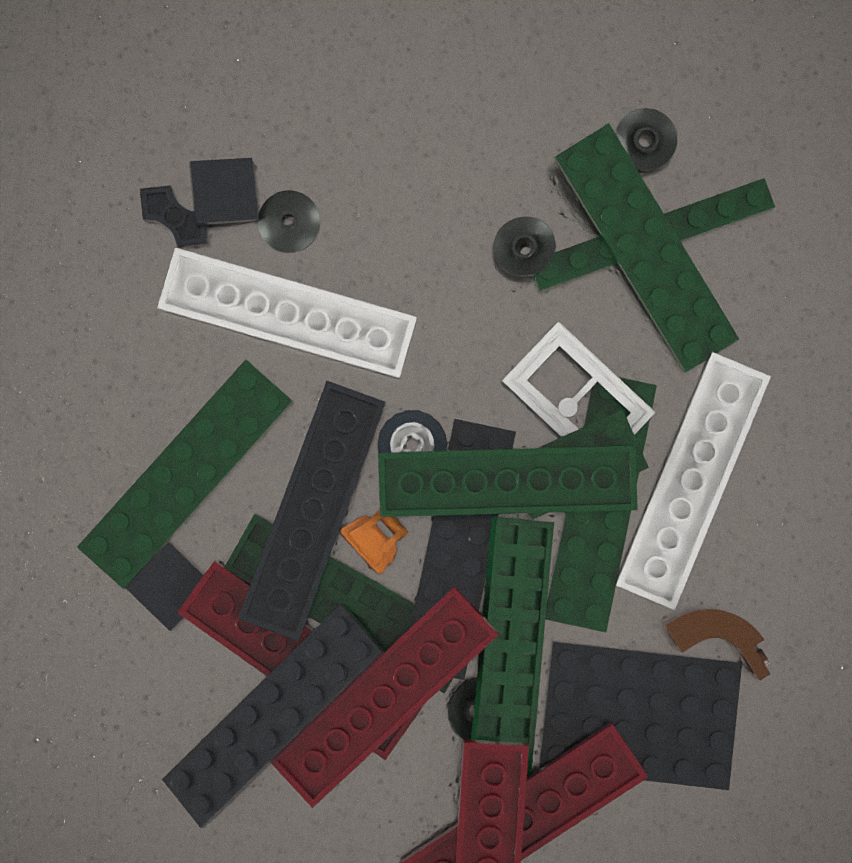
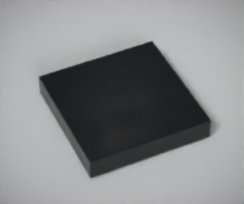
[189,158,259,225]
[125,542,204,631]

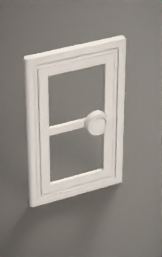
[502,322,656,437]

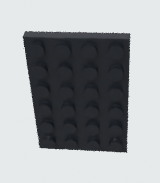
[539,641,742,790]

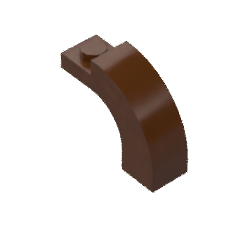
[662,608,770,681]

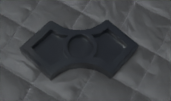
[140,185,209,249]

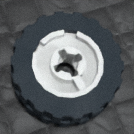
[377,410,447,452]

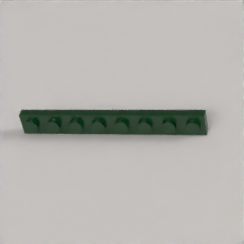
[533,178,775,292]

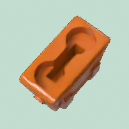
[340,509,409,574]

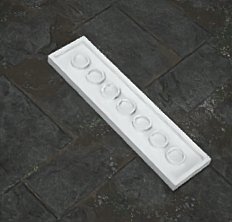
[157,248,417,378]
[616,352,771,610]

